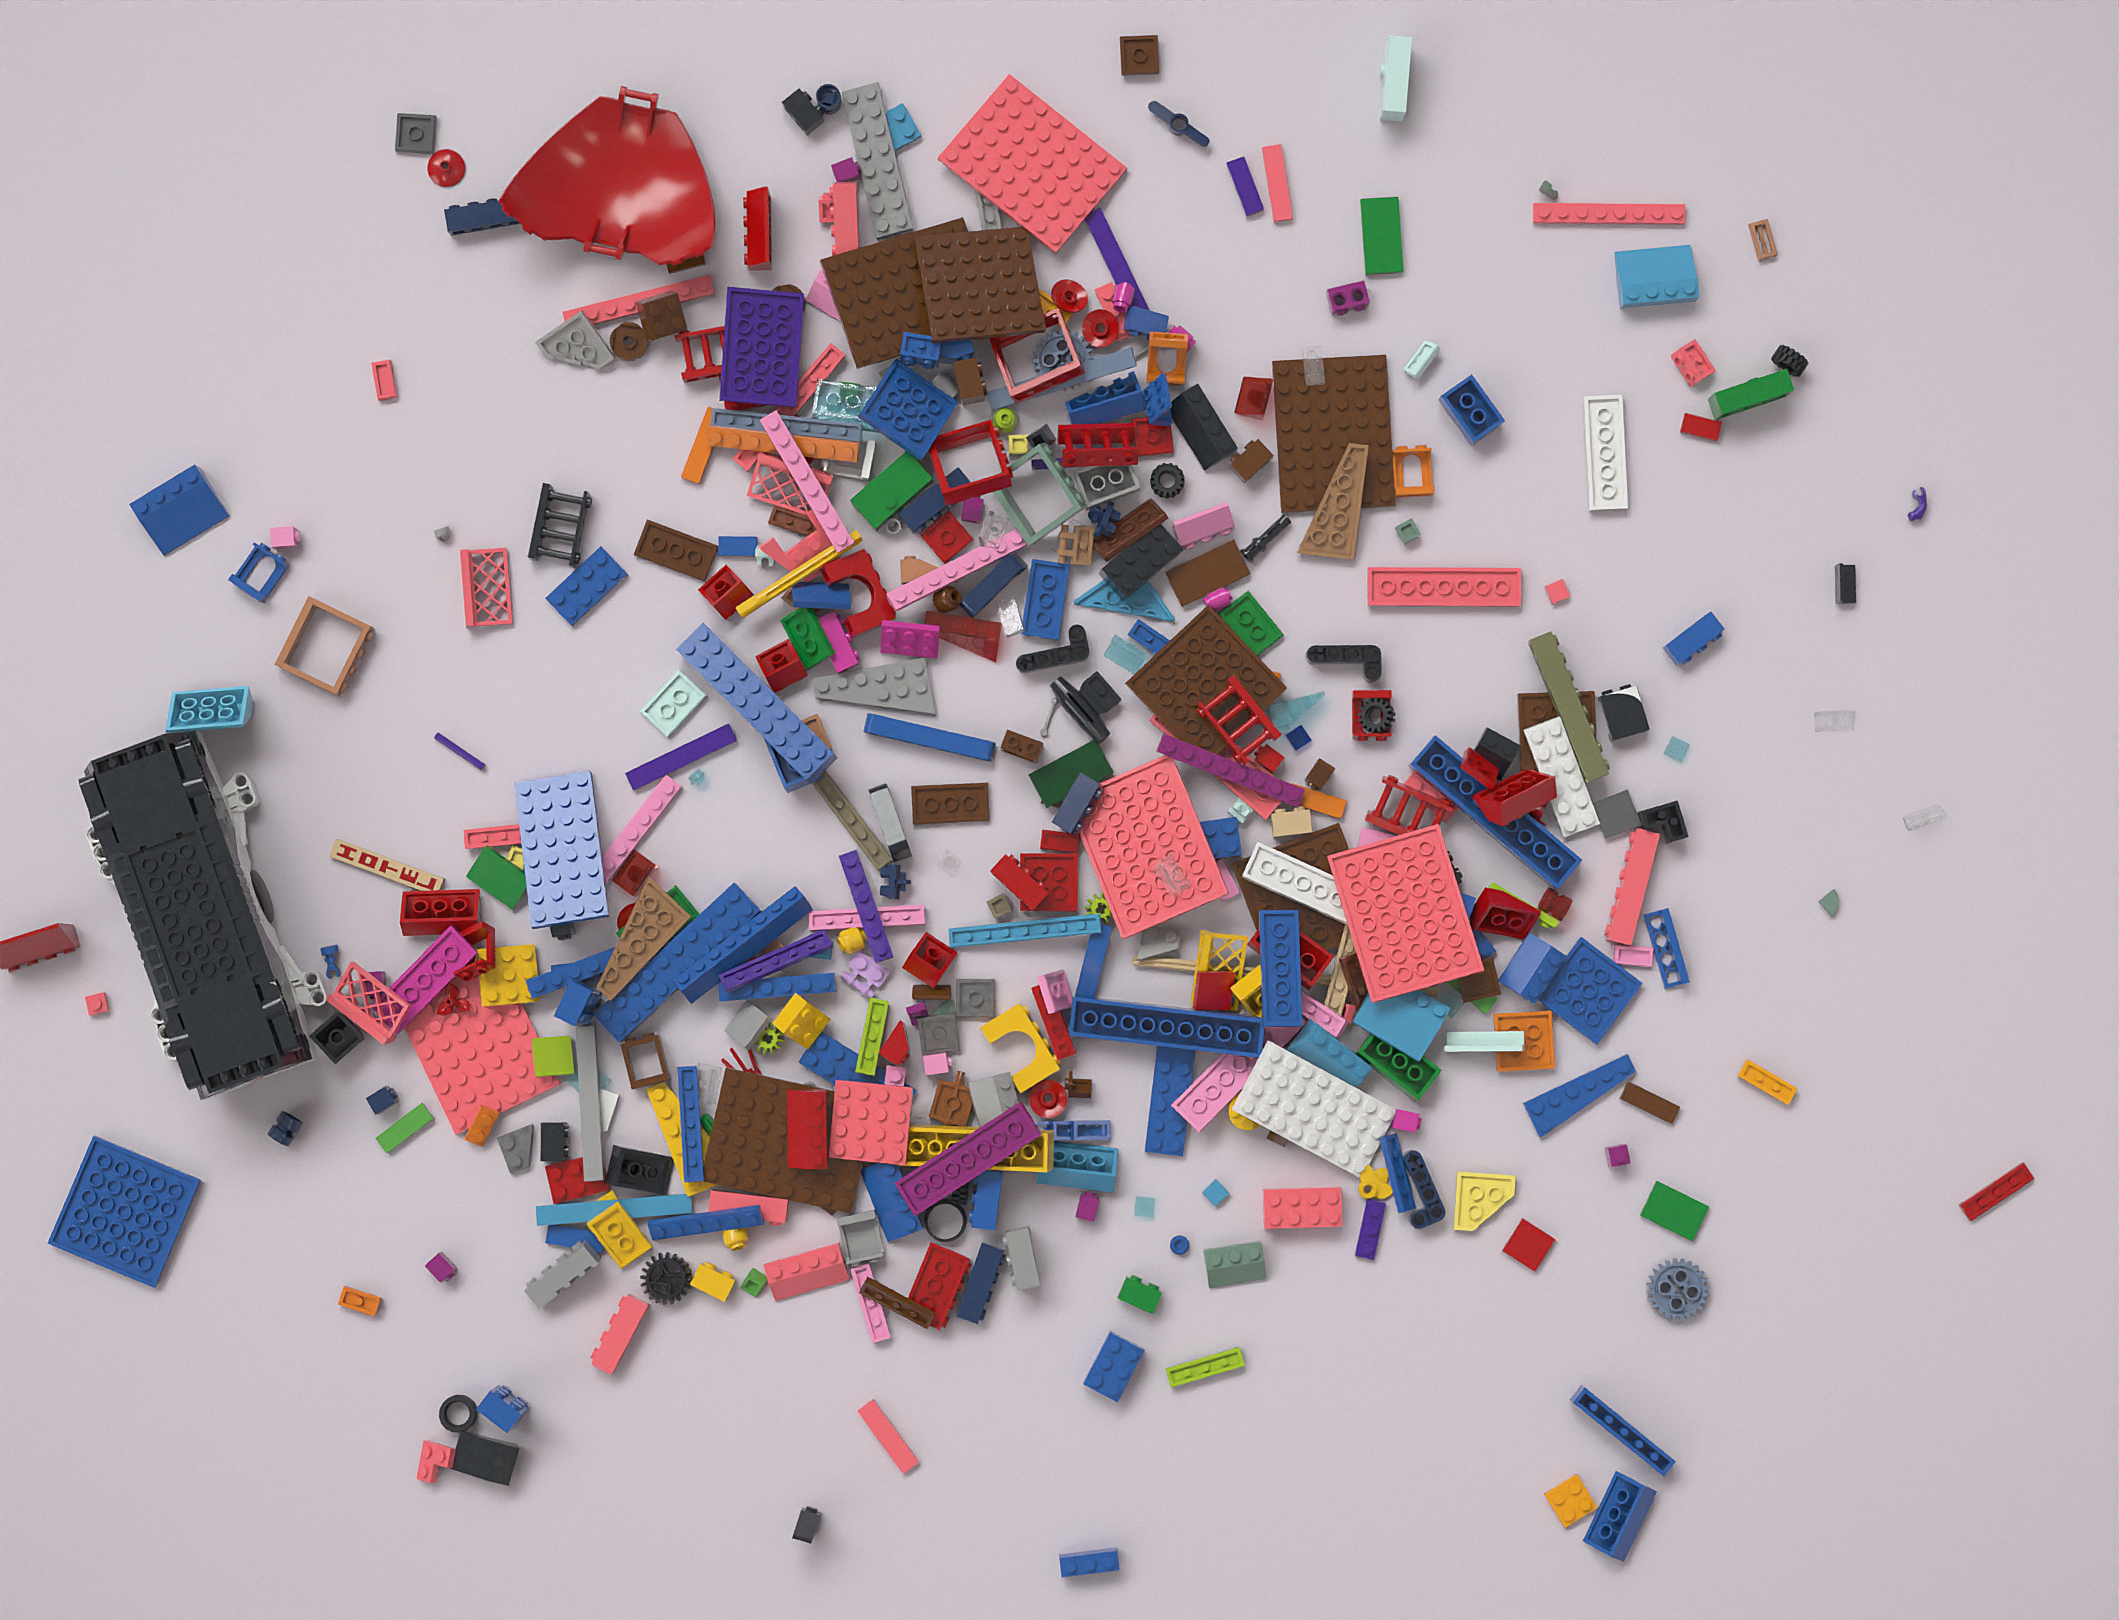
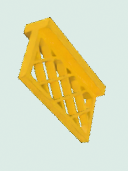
[1190,930,1248,1011]

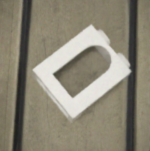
[821,440,876,481]

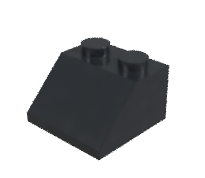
[1473,727,1521,781]
[309,1010,365,1064]

